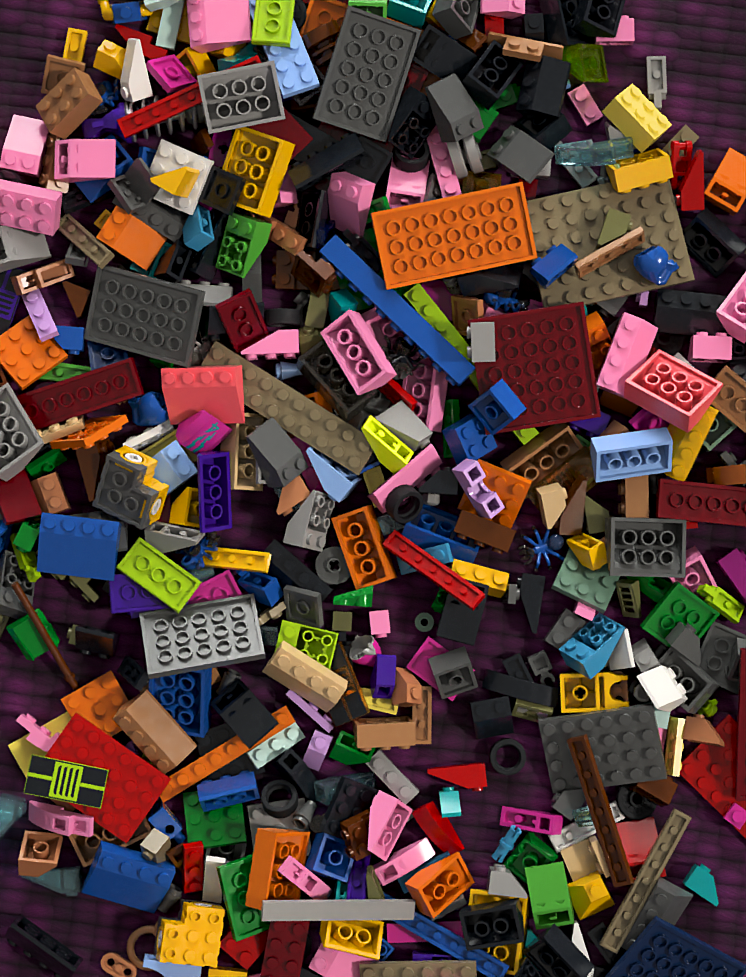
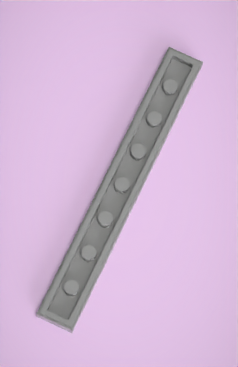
[260,899,415,921]

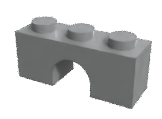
[366,749,419,804]

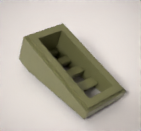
[616,579,642,618]
[366,865,385,899]

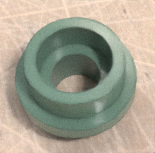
[415,613,434,632]

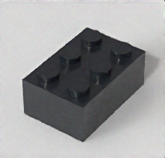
[461,40,524,110]

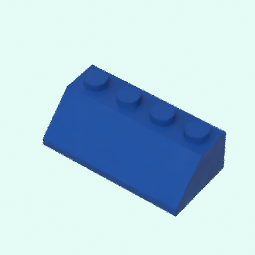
[402,504,480,564]

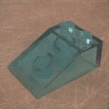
[0,792,27,840]

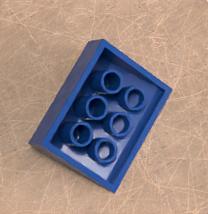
[37,512,122,581]
[149,668,212,738]
[81,840,176,914]

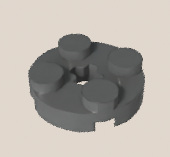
[315,547,351,584]

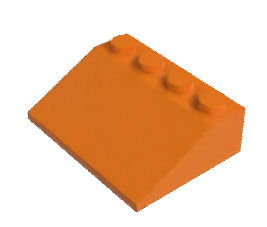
[245,828,310,910]

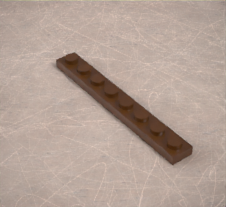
[567,734,634,887]

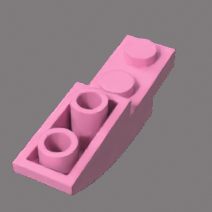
[16,713,60,752]
[28,800,94,837]
[372,837,436,886]
[277,855,333,900]

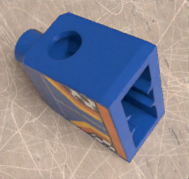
[147,800,186,845]

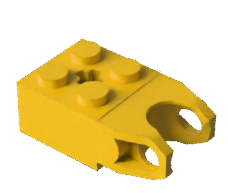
[560,671,629,713]

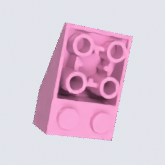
[54,139,116,183]
[386,155,430,209]
[241,329,300,360]

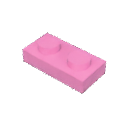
[567,84,603,127]

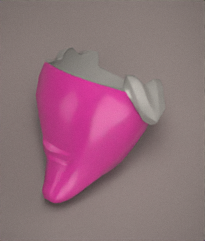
[349,635,382,667]

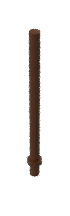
[11,581,79,690]

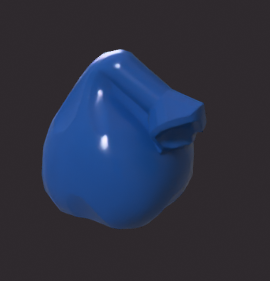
[633,245,679,285]
[128,391,169,426]

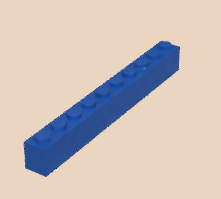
[319,235,475,387]

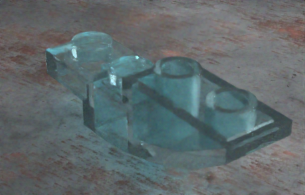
[554,137,634,166]

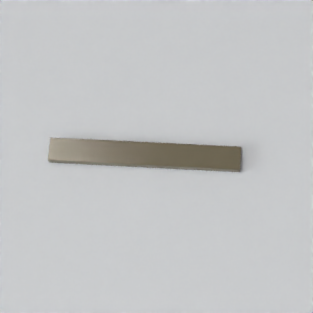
[599,808,692,954]

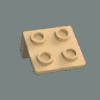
[560,835,610,882]

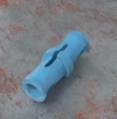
[492,825,522,863]

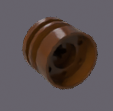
[301,20,340,69]

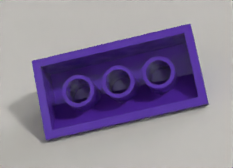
[197,450,232,533]

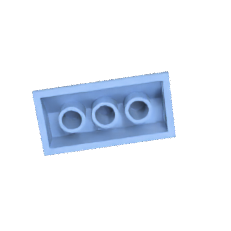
[590,427,673,483]

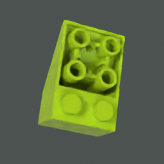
[275,619,339,669]

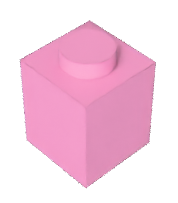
[369,609,391,638]

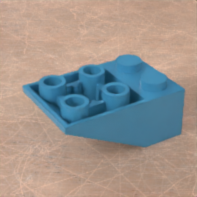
[558,612,625,680]

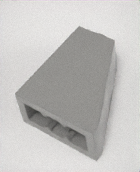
[375,400,433,452]

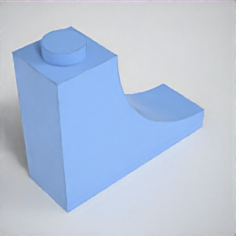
[143,953,202,977]

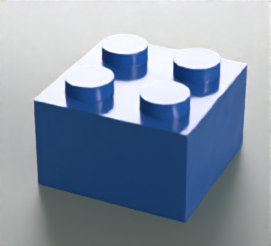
[442,413,498,465]

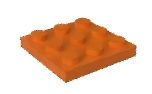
[0,315,68,391]
[49,415,129,451]
[458,459,532,529]
[60,671,129,737]

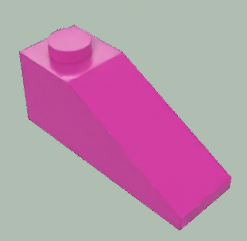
[500,806,564,835]

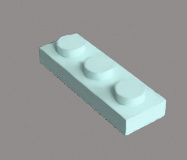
[246,722,305,769]

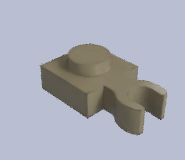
[258,601,287,626]

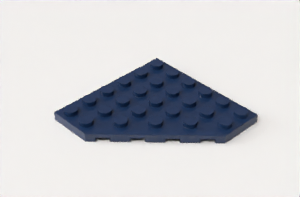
[605,916,746,977]

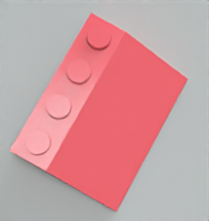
[624,349,723,433]
[161,365,245,425]

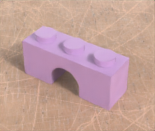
[452,459,505,519]

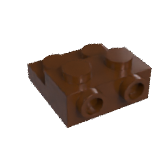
[272,250,317,290]
[290,250,337,298]
[340,808,372,861]

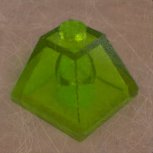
[562,43,609,83]

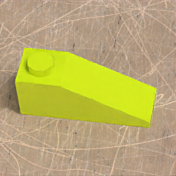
[361,415,414,474]

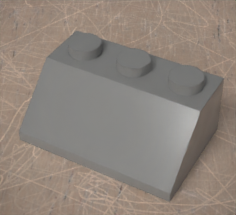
[176,280,233,310]

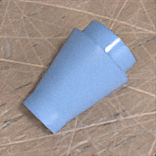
[274,361,303,380]

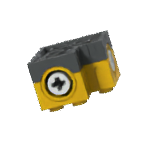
[92,445,169,530]
[153,899,225,968]

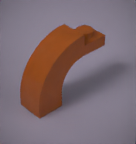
[706,464,746,486]

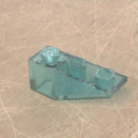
[314,771,377,805]

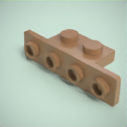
[487,32,564,62]
[39,133,69,194]

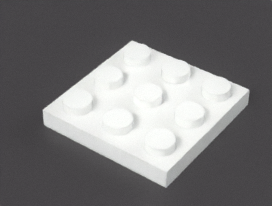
[150,139,214,215]

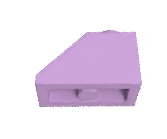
[303,729,333,772]

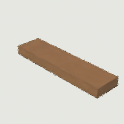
[574,226,645,278]

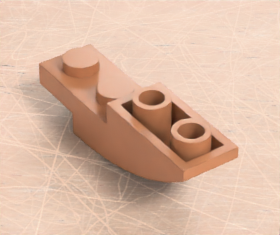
[244,210,308,256]

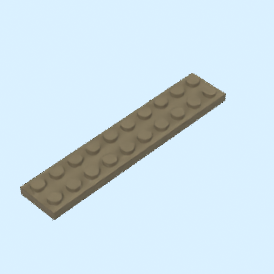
[201,341,374,476]

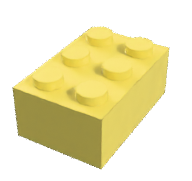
[602,83,672,153]

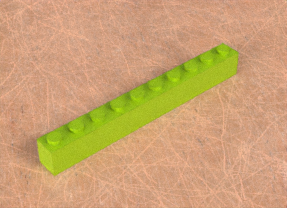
[403,283,539,445]

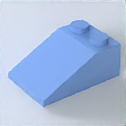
[152,440,197,495]
[306,446,362,502]

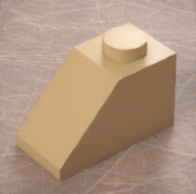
[536,482,568,529]

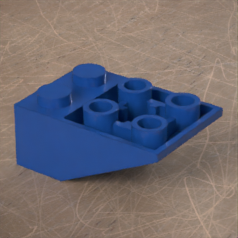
[74,133,134,203]

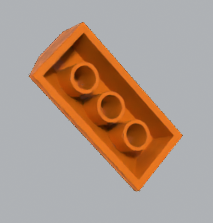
[331,505,397,590]

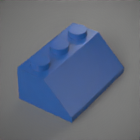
[197,771,260,812]

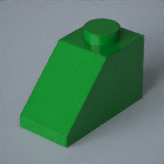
[13,520,40,553]
[329,730,376,765]

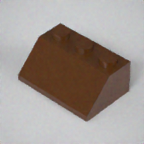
[453,510,516,554]

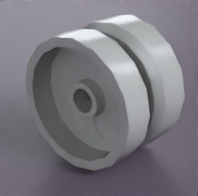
[447,134,484,179]

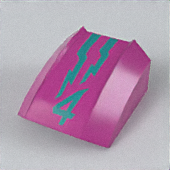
[176,410,233,455]

